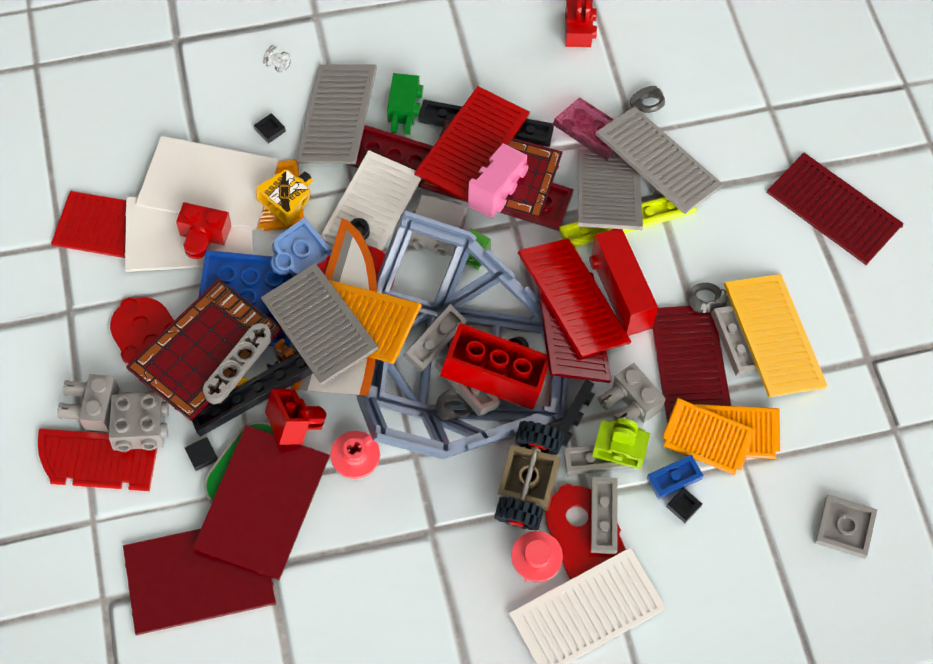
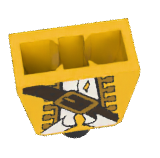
[256,170,313,226]

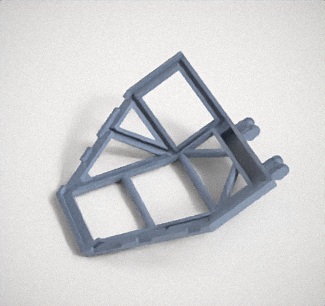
[356,211,568,459]

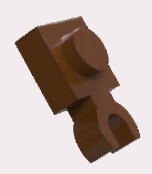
[274,338,296,362]

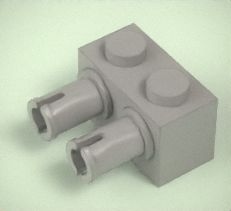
[598,363,666,424]
[57,374,120,433]

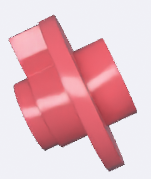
[330,431,380,479]
[511,531,563,582]

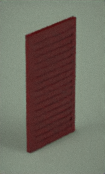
[766,152,904,266]
[537,272,612,383]
[652,306,731,423]

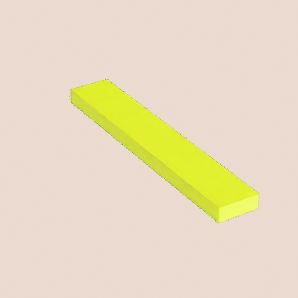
[559,197,697,248]

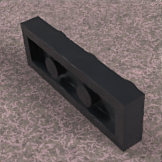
[557,380,595,448]

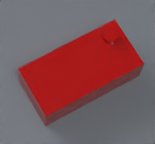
[589,229,658,336]
[440,323,549,410]

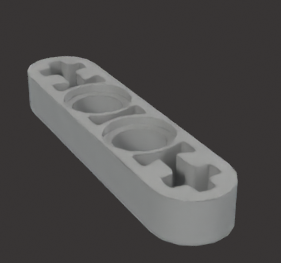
[203,323,271,404]

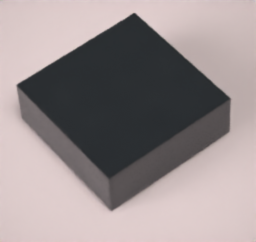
[254,113,286,144]
[184,437,218,471]
[666,487,703,524]

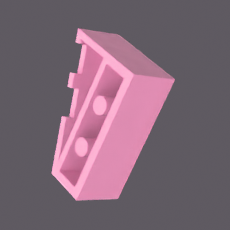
[468,143,529,218]

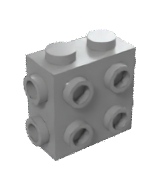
[409,195,467,256]
[109,391,169,452]

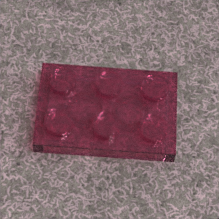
[553,97,615,161]

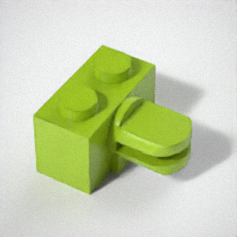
[592,418,651,470]

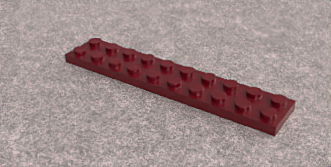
[346,125,574,231]

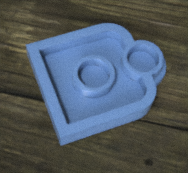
[270,217,332,276]

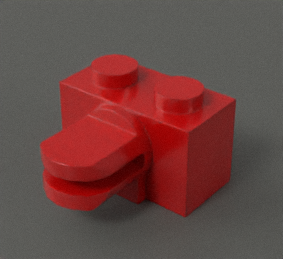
[565,0,597,47]
[176,202,231,259]
[265,389,327,445]

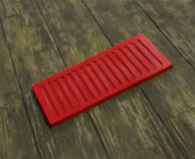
[414,86,530,202]
[51,191,126,258]
[518,238,631,359]

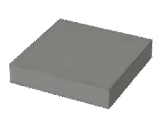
[815,494,878,559]

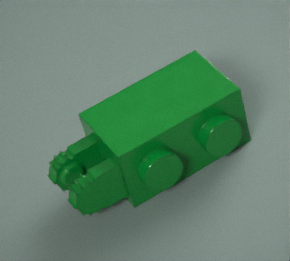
[387,73,424,135]

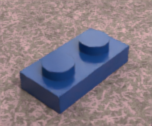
[647,454,704,500]

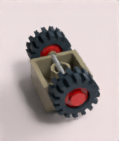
[494,421,564,531]

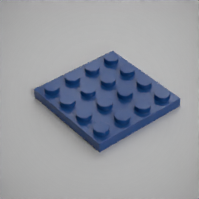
[198,250,294,348]

